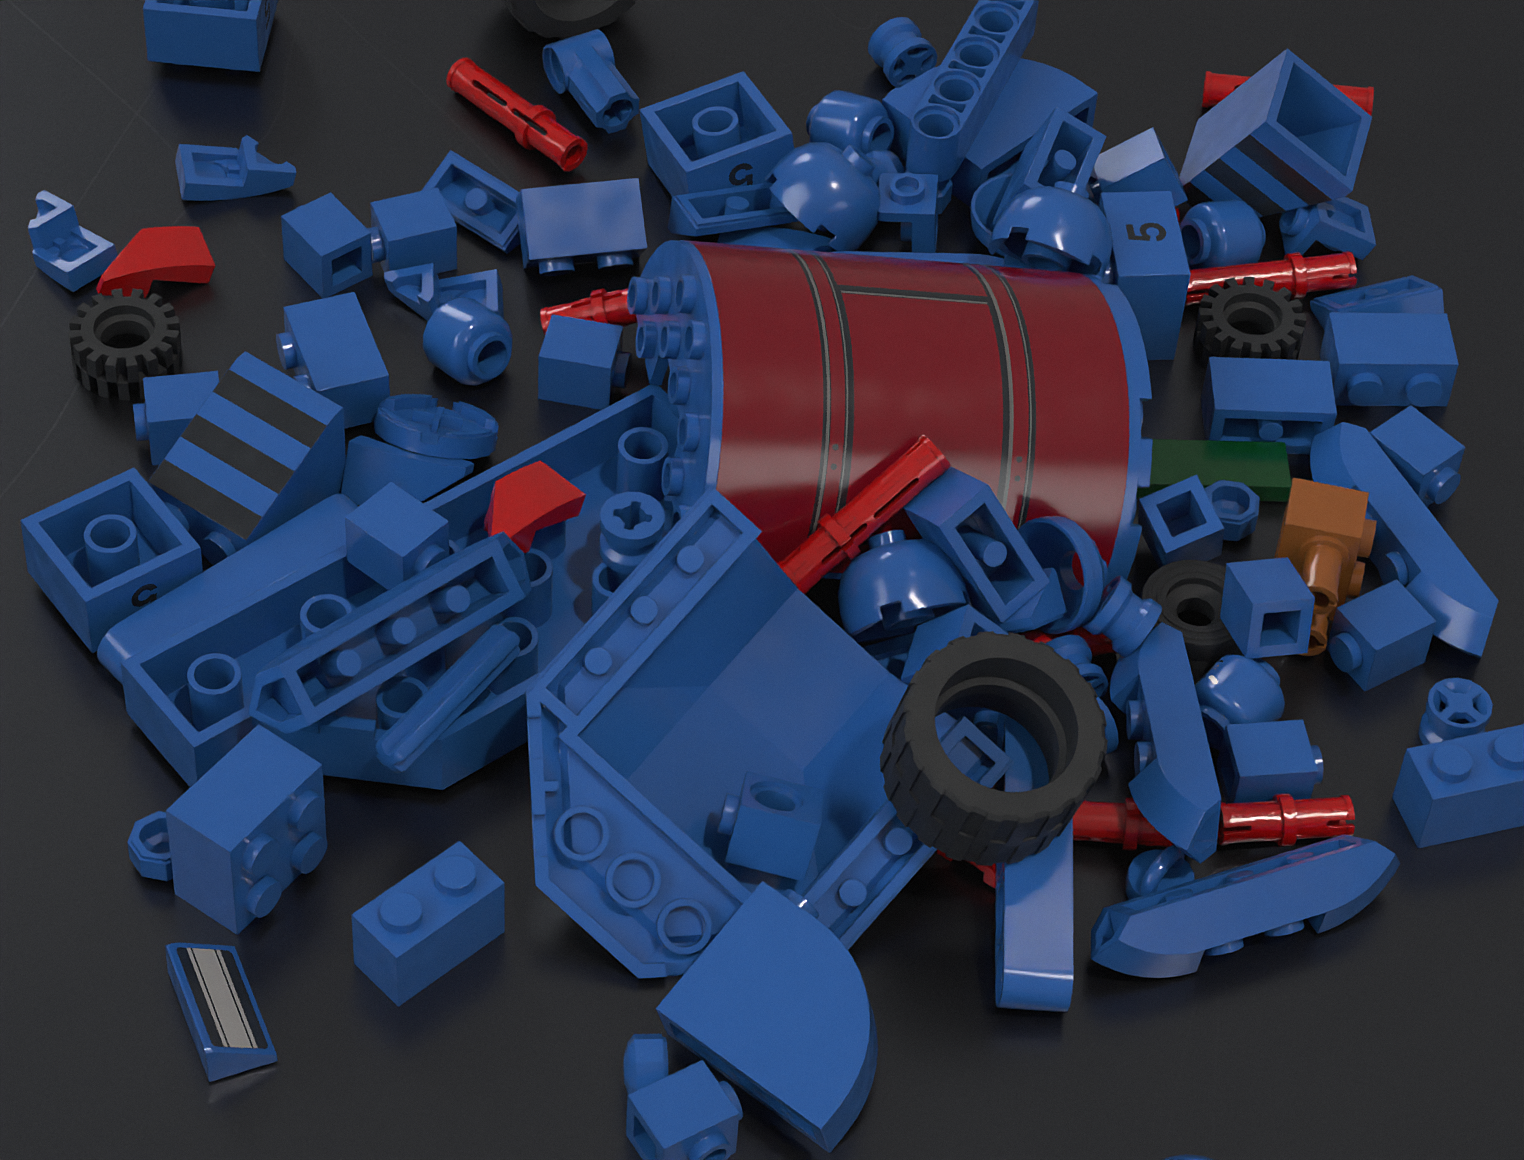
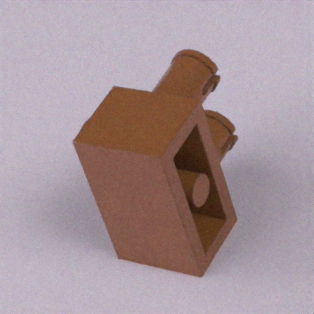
[1274,478,1377,656]

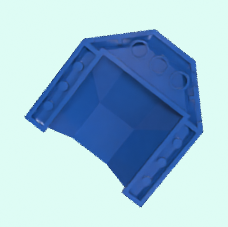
[526,486,1014,979]

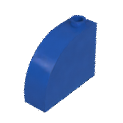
[882,58,1098,207]
[656,881,878,1153]

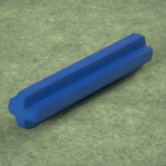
[375,624,520,773]

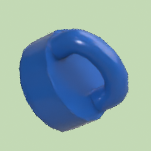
[1125,844,1195,900]

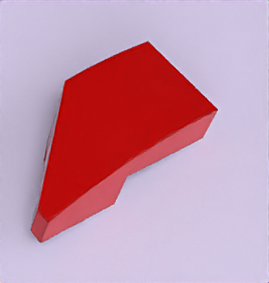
[96,226,216,298]
[484,460,586,553]

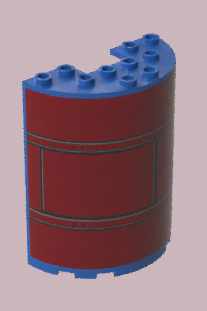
[627,240,1153,588]

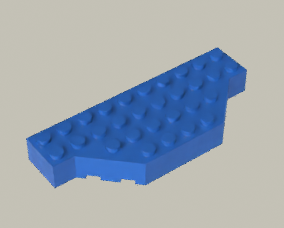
[121,384,679,790]

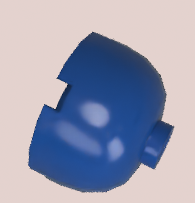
[765,142,881,251]
[988,181,1113,281]
[837,530,972,643]

